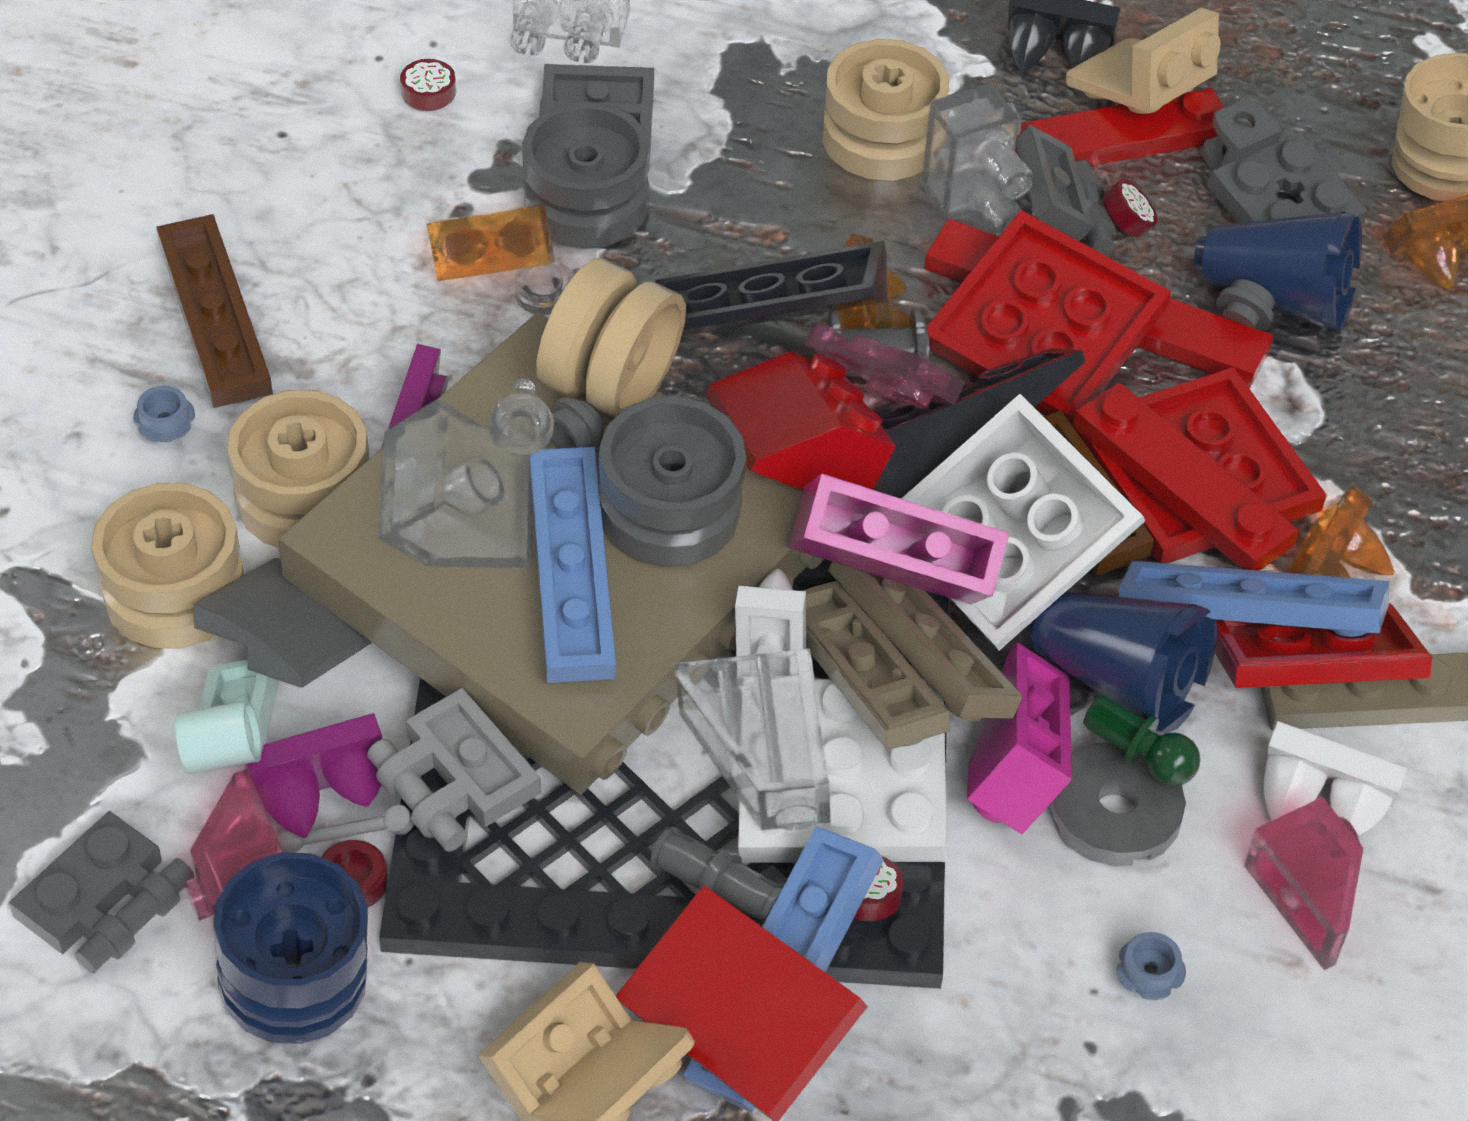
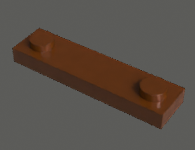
[156,214,273,408]

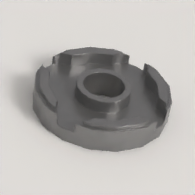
[1049,742,1186,866]

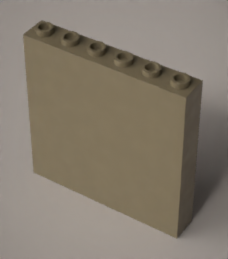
[278,312,824,795]

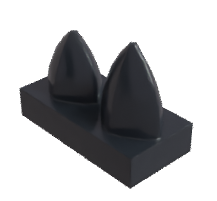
[1008,0,1120,72]

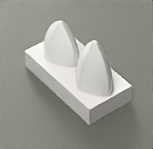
[735,569,806,693]
[1264,721,1408,839]

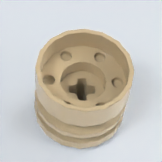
[1391,52,1468,203]

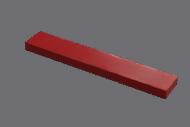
[924,219,1274,388]

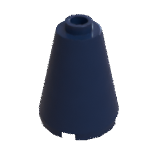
[1194,212,1362,329]
[1027,591,1218,734]

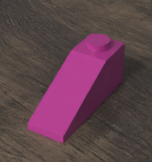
[967,642,1072,835]

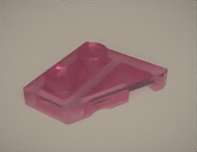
[805,322,965,409]

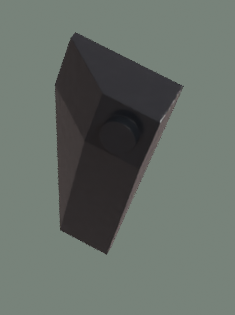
[871,348,1085,499]

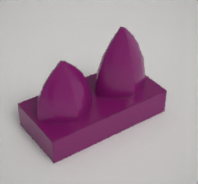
[244,713,382,838]

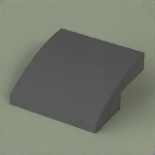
[539,64,654,152]
[194,558,372,688]

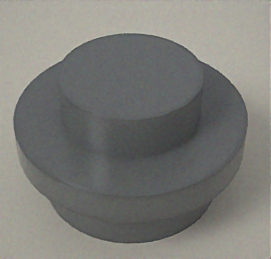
[1216,279,1275,331]
[544,397,604,453]

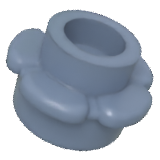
[133,386,195,442]
[1116,932,1186,1000]

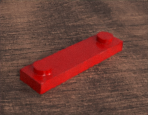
[1005,88,1224,179]
[1073,382,1299,571]

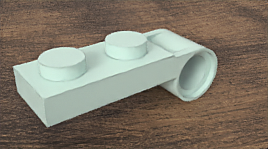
[175,659,279,774]

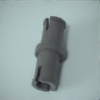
[651,827,784,925]

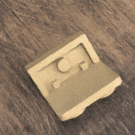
[1066,8,1221,114]
[477,962,695,1121]

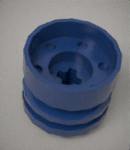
[213,852,368,1044]

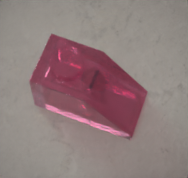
[185,769,283,925]
[1244,797,1364,970]

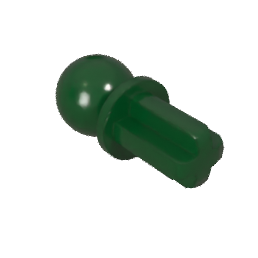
[1083,696,1201,786]

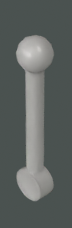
[276,805,414,853]

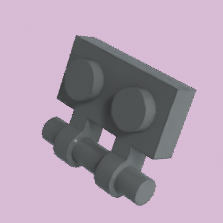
[1015,125,1116,255]
[8,810,195,973]

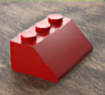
[705,351,896,491]

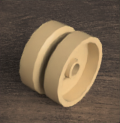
[822,39,949,181]
[536,258,686,420]
[227,390,369,548]
[91,483,244,649]

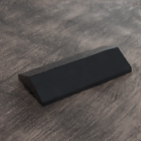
[655,241,887,336]

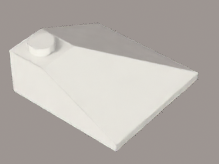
[902,394,1145,651]

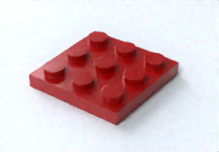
[927,210,1171,426]
[1074,367,1327,563]

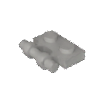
[367,688,541,852]

